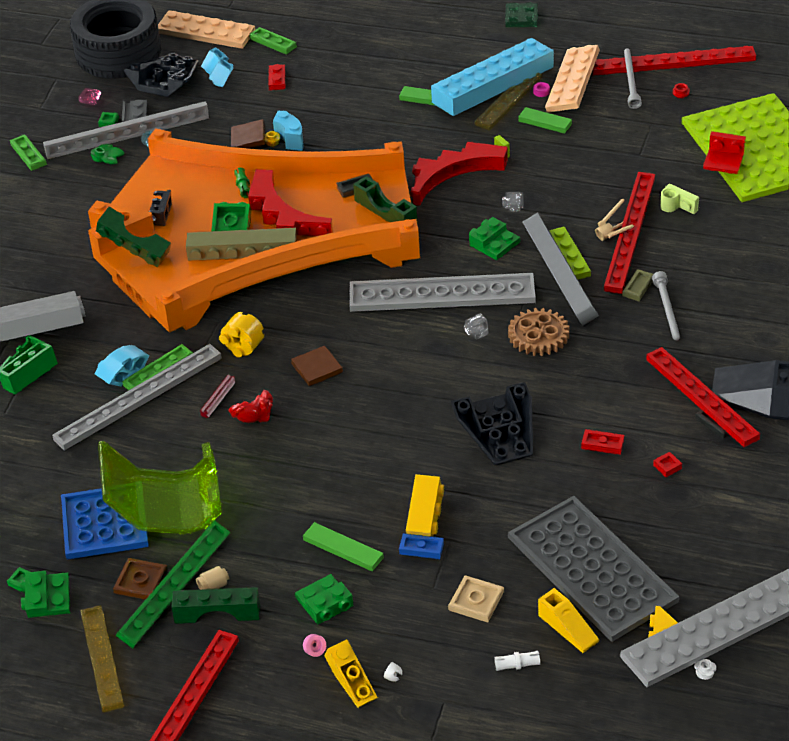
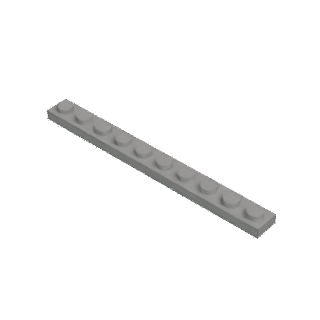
[43,101,209,159]
[52,344,222,451]

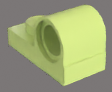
[661,183,699,214]

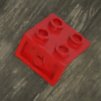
[703,131,746,174]

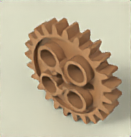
[508,308,569,356]

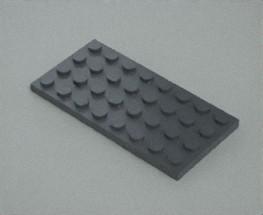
[508,496,679,642]

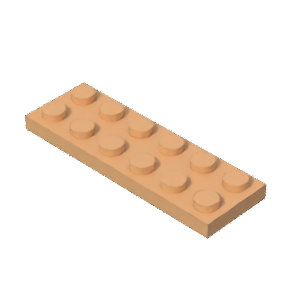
[158,11,255,49]
[545,45,600,112]

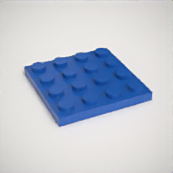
[61,482,149,559]

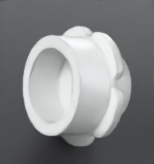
[694,659,716,680]

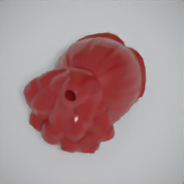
[229,390,273,423]

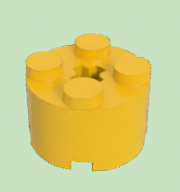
[219,312,264,357]

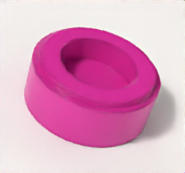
[533,82,550,97]

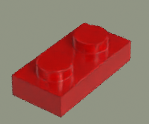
[269,64,285,90]
[581,429,625,455]

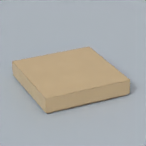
[448,575,504,622]

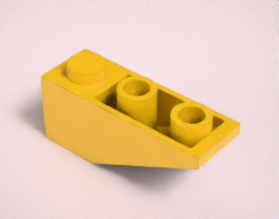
[538,588,599,653]
[324,640,378,708]

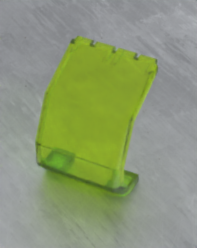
[98,441,222,534]

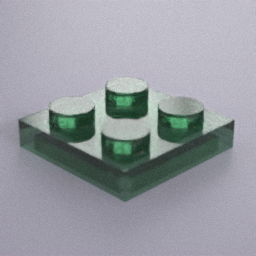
[505,2,537,27]

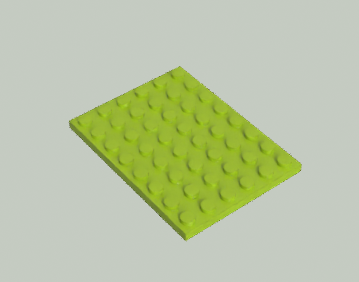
[682,93,789,202]

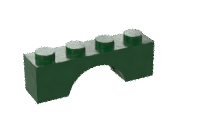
[353,176,418,223]
[96,207,171,267]
[172,587,260,624]

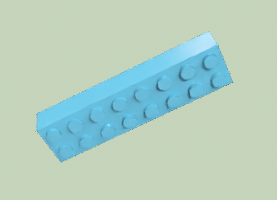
[431,38,554,116]

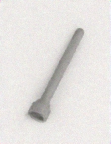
[624,48,642,109]
[652,271,680,341]

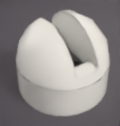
[384,662,402,682]

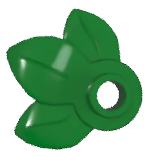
[91,144,125,164]

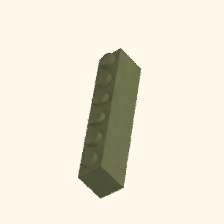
[186,228,297,261]

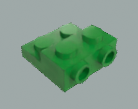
[211,202,252,232]
[469,217,520,261]
[21,571,70,618]
[295,574,354,625]

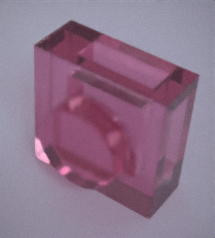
[78,88,101,105]

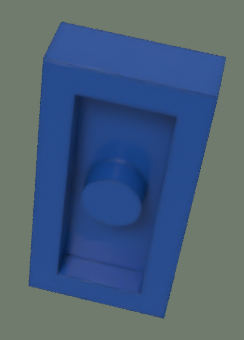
[399,533,444,559]

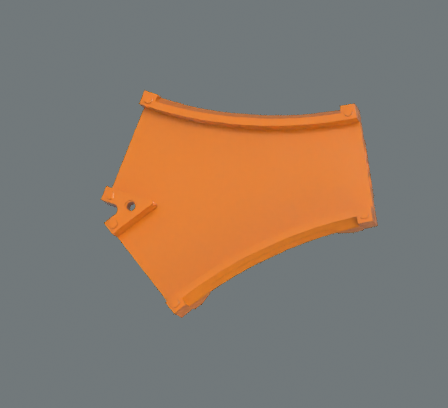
[88,129,420,333]

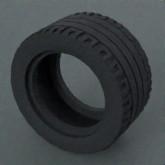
[70,0,161,79]

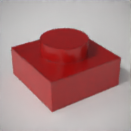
[653,452,682,477]

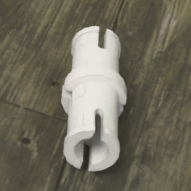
[495,651,540,671]

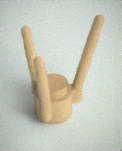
[595,199,634,241]

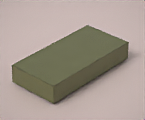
[622,269,653,301]

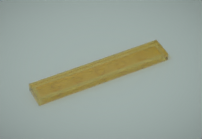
[475,73,542,131]
[80,605,124,712]

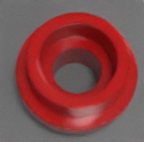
[673,83,689,98]

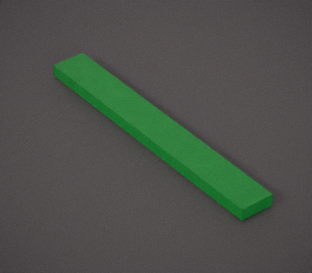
[116,520,231,649]

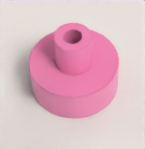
[303,634,326,657]

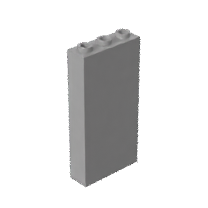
[0,291,86,341]

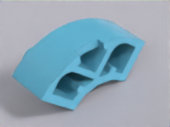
[201,47,233,87]
[273,111,304,151]
[95,345,149,387]

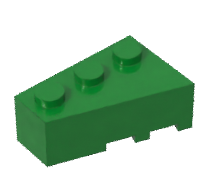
[0,335,58,394]

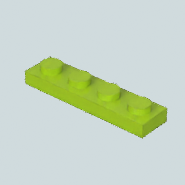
[549,227,591,279]

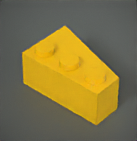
[406,474,444,537]

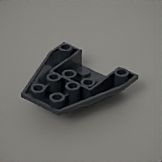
[124,53,198,97]
[712,360,789,420]
[451,382,533,466]

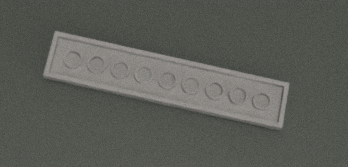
[350,273,535,312]
[620,569,789,687]

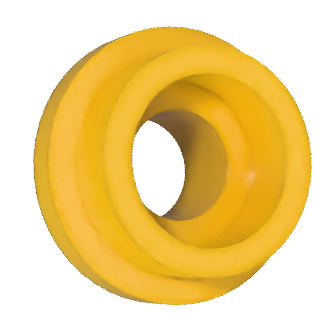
[265,131,280,146]

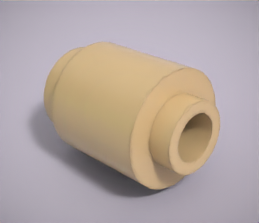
[196,566,229,590]

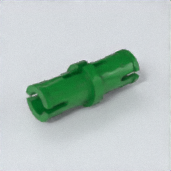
[234,167,250,198]

